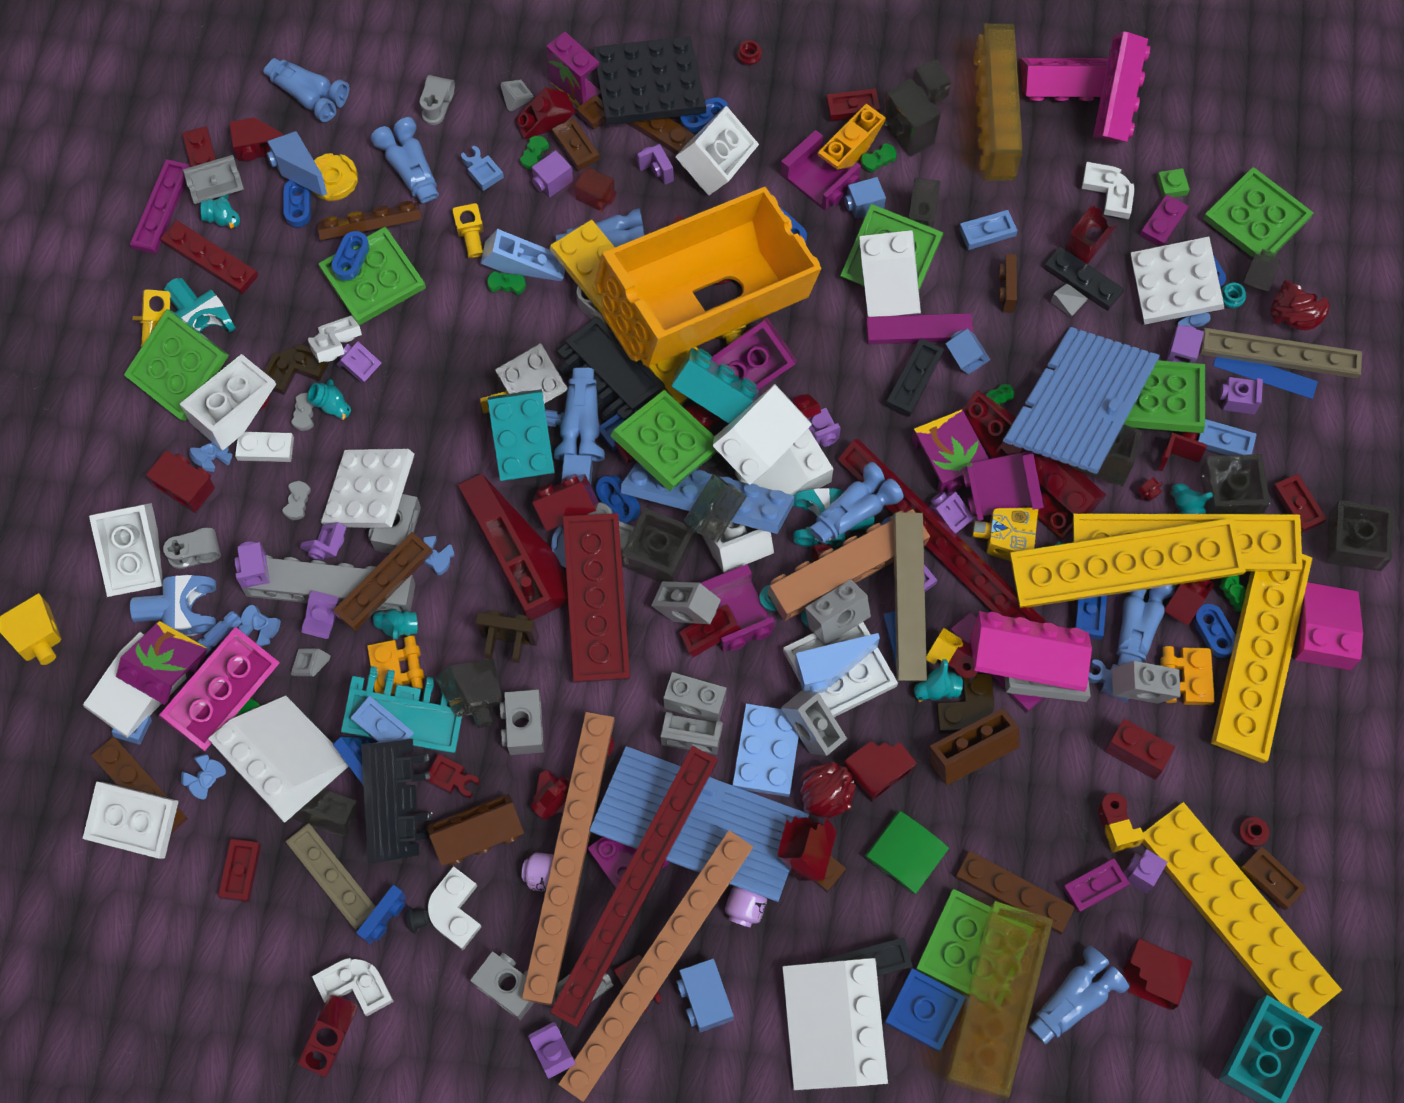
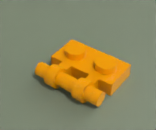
[367,636,425,696]
[1160,646,1214,705]

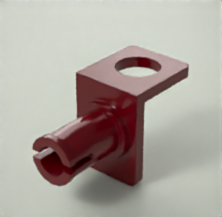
[1158,432,1207,471]

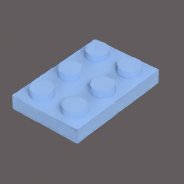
[733,704,799,797]

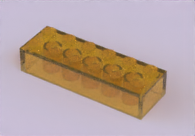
[974,24,1022,181]
[944,901,1053,1101]

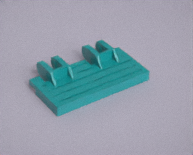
[341,666,465,754]

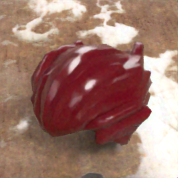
[1270,280,1330,331]
[800,761,856,818]

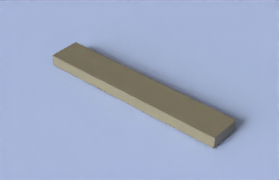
[1200,328,1362,379]
[893,512,927,681]

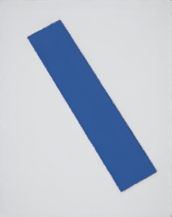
[1213,357,1318,399]

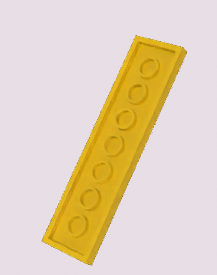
[550,220,698,405]
[1073,514,1302,572]
[1010,518,1245,608]
[1211,554,1312,763]
[1142,802,1342,1018]

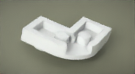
[1082,162,1134,219]
[308,316,362,363]
[428,866,481,950]
[312,958,394,1016]

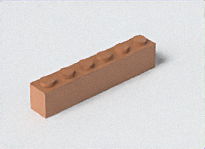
[768,509,930,622]

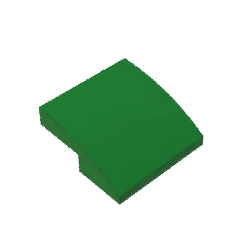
[865,811,949,894]

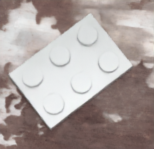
[83,782,178,859]

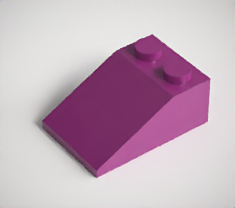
[711,317,797,390]

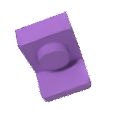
[637,144,674,185]
[336,342,381,384]
[808,408,841,447]
[929,491,974,533]
[301,590,339,639]
[528,1022,576,1079]

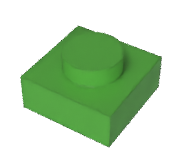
[1156,168,1190,199]

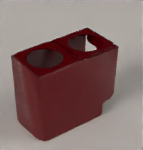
[1065,205,1118,264]
[843,741,917,802]
[778,816,837,881]
[1123,938,1193,1010]
[297,995,357,1077]

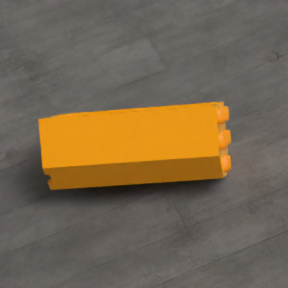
[594,187,822,367]

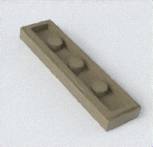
[285,823,376,931]

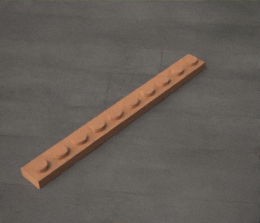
[522,712,615,1006]
[558,830,754,1102]

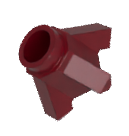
[531,770,571,820]

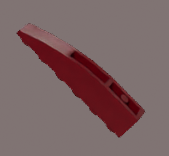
[963,390,1106,539]
[458,474,568,621]

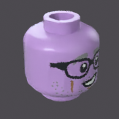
[522,853,554,892]
[724,886,767,927]

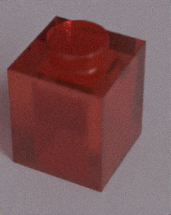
[574,167,616,212]

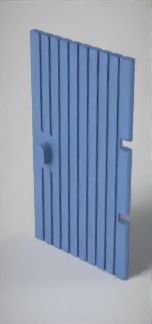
[1003,327,1160,474]
[590,746,809,902]

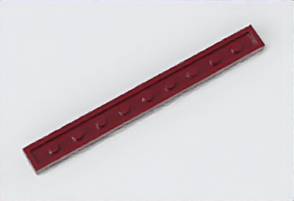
[838,439,1047,623]
[550,746,718,1028]

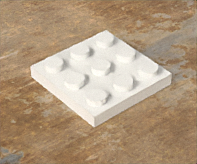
[1131,237,1224,325]
[321,449,414,528]
[783,622,898,717]

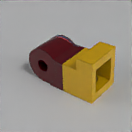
[926,628,978,678]
[1098,793,1145,853]

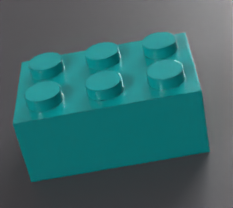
[671,348,759,423]
[488,389,554,481]
[1218,995,1322,1103]

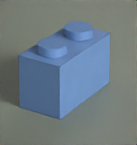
[676,959,734,1033]

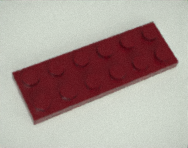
[563,513,630,683]

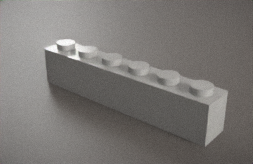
[241,555,415,613]

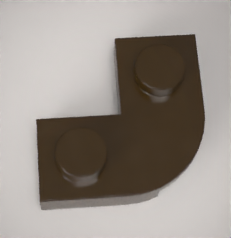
[264,344,330,395]
[936,674,994,734]

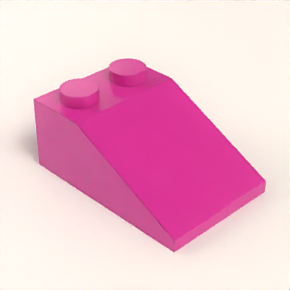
[1295,582,1363,670]

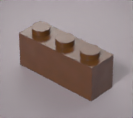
[930,708,1020,786]
[427,793,524,866]

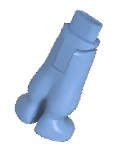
[263,58,350,122]
[370,117,439,203]
[556,208,645,247]
[554,368,605,462]
[809,462,904,543]
[1116,585,1177,666]
[1028,945,1130,1045]

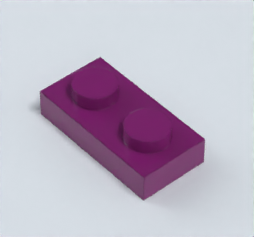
[1140,194,1189,247]
[1063,858,1130,913]

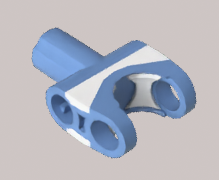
[130,575,216,636]

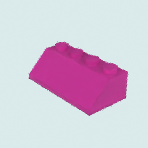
[1093,31,1150,143]
[1021,58,1108,101]
[970,611,1092,692]
[158,627,280,752]

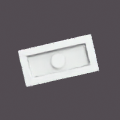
[235,432,294,462]

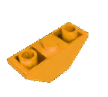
[818,104,886,169]

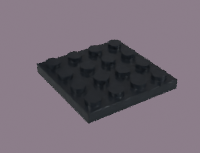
[593,36,706,125]

